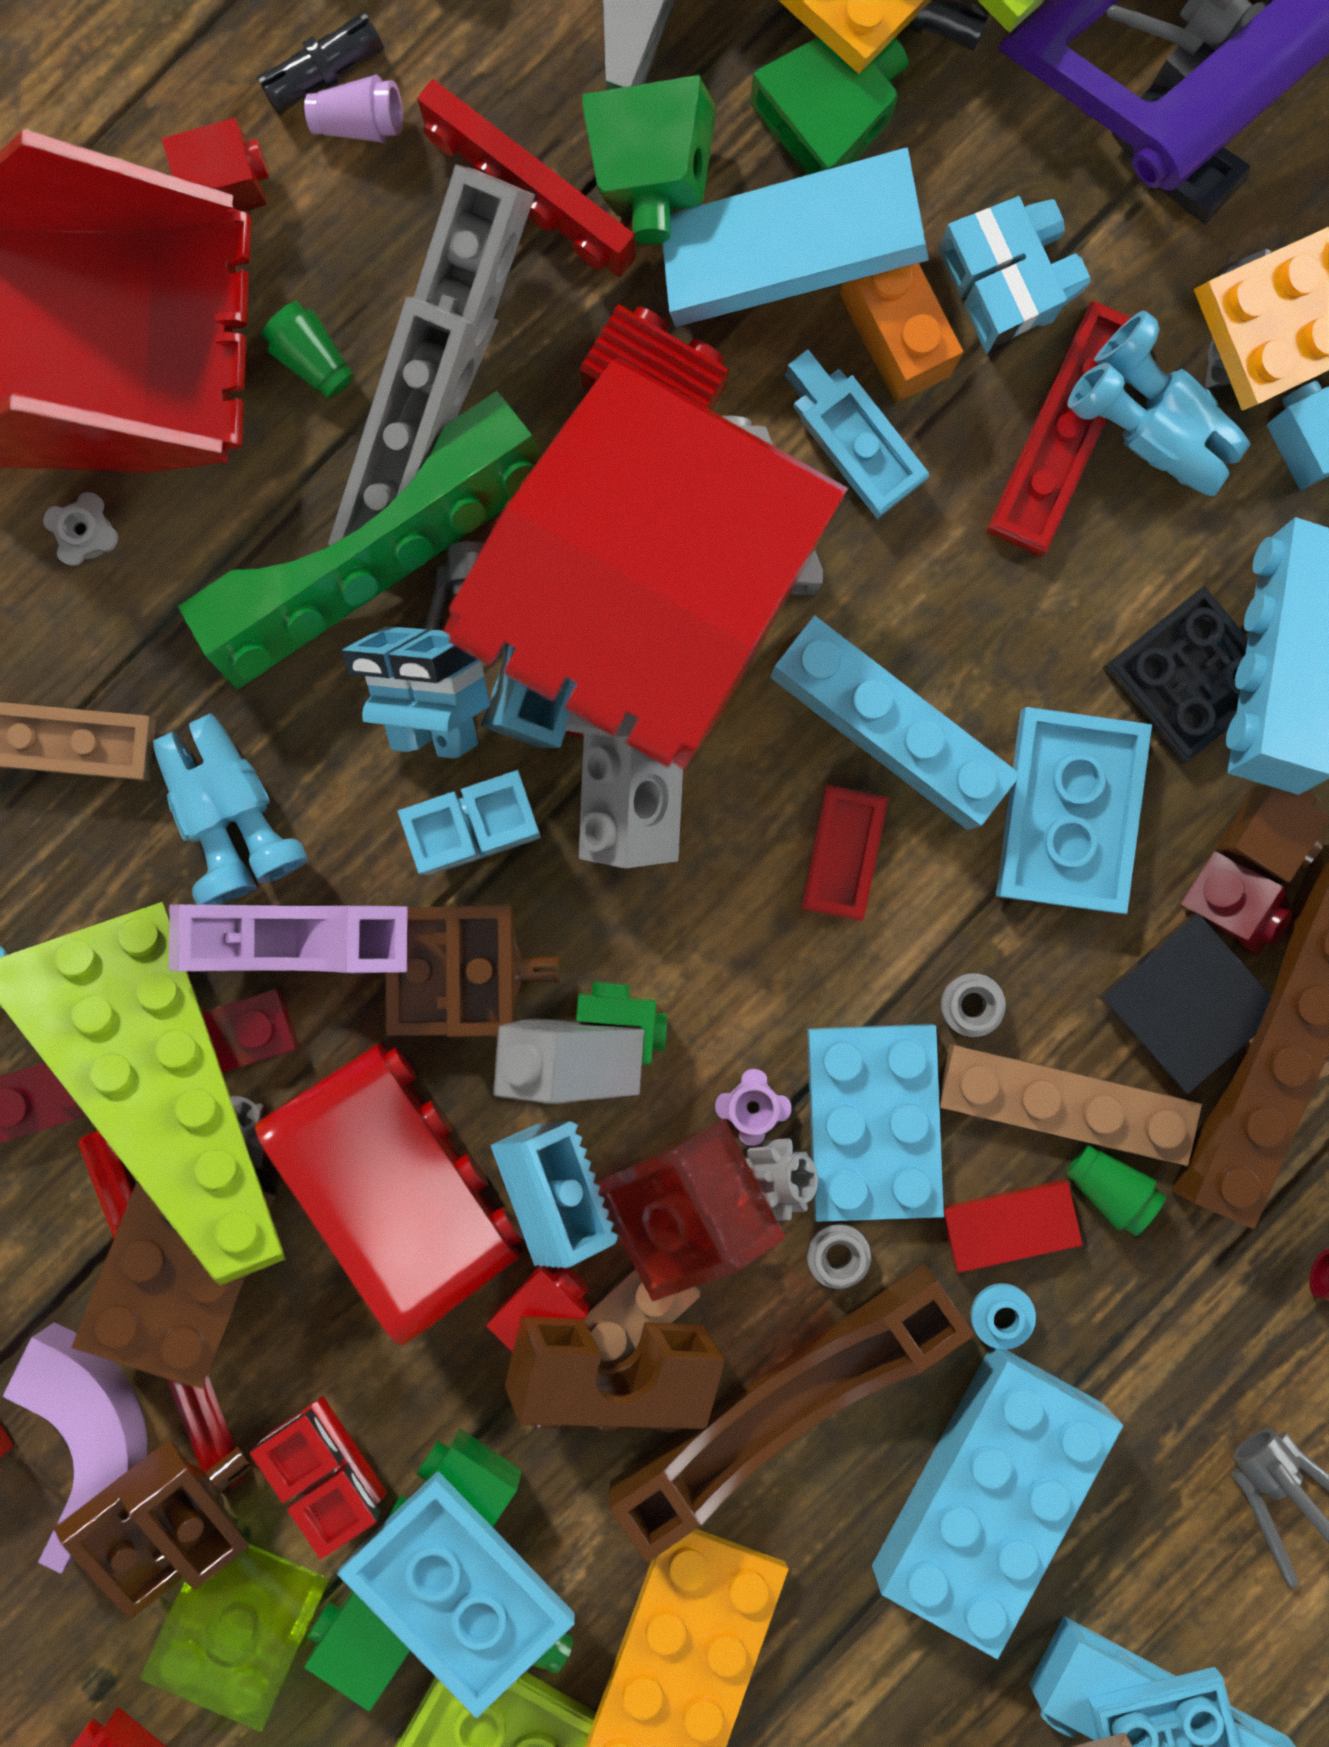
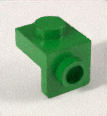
[576,981,667,1066]

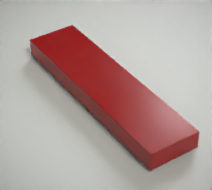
[985,300,1131,557]

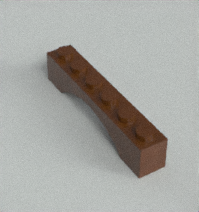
[1171,845,1329,1230]
[609,1263,975,1564]

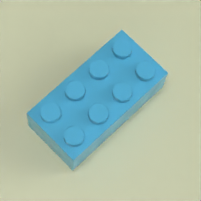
[872,1347,1124,1659]

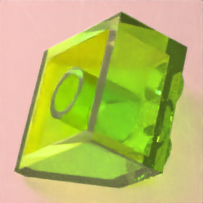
[140,1543,329,1732]

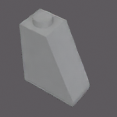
[494,1018,644,1103]

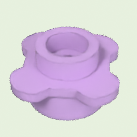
[715,1069,791,1146]

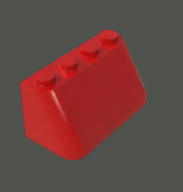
[255,1041,524,1346]

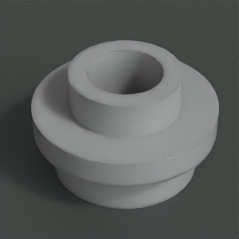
[941,973,1006,1037]
[806,1223,871,1289]

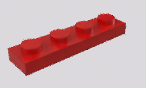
[417,78,635,278]

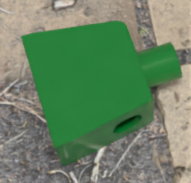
[750,37,909,175]
[582,75,716,245]

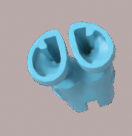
[1067,311,1251,496]
[153,713,308,905]

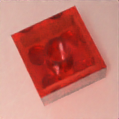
[595,1118,786,1302]

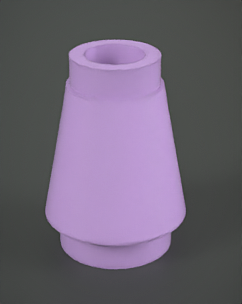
[304,74,403,143]

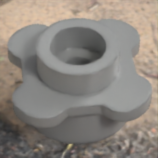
[43,492,118,566]

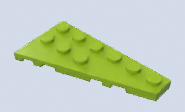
[0,902,285,1286]

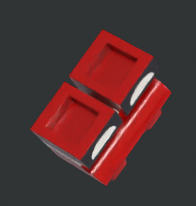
[250,1396,387,1560]

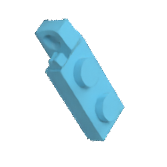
[785,350,930,519]

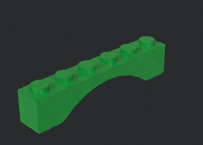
[178,391,543,690]

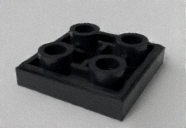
[1102,586,1248,764]
[1097,913,1271,1094]

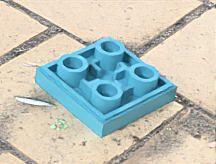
[1088,1667,1240,1747]

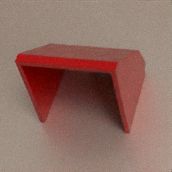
[0,129,252,473]
[443,358,848,770]

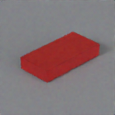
[800,785,889,921]
[943,1180,1082,1273]

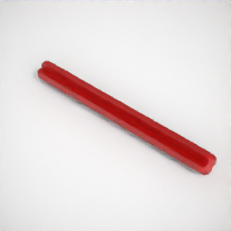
[78,1131,244,1492]

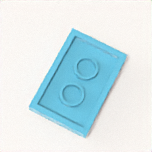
[995,707,1152,914]
[807,1024,944,1222]
[337,1471,575,1718]

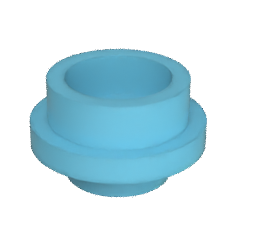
[970,1283,1036,1350]

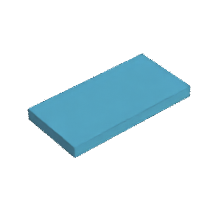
[663,147,929,327]

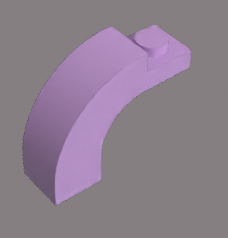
[169,905,407,973]
[2,1322,147,1574]

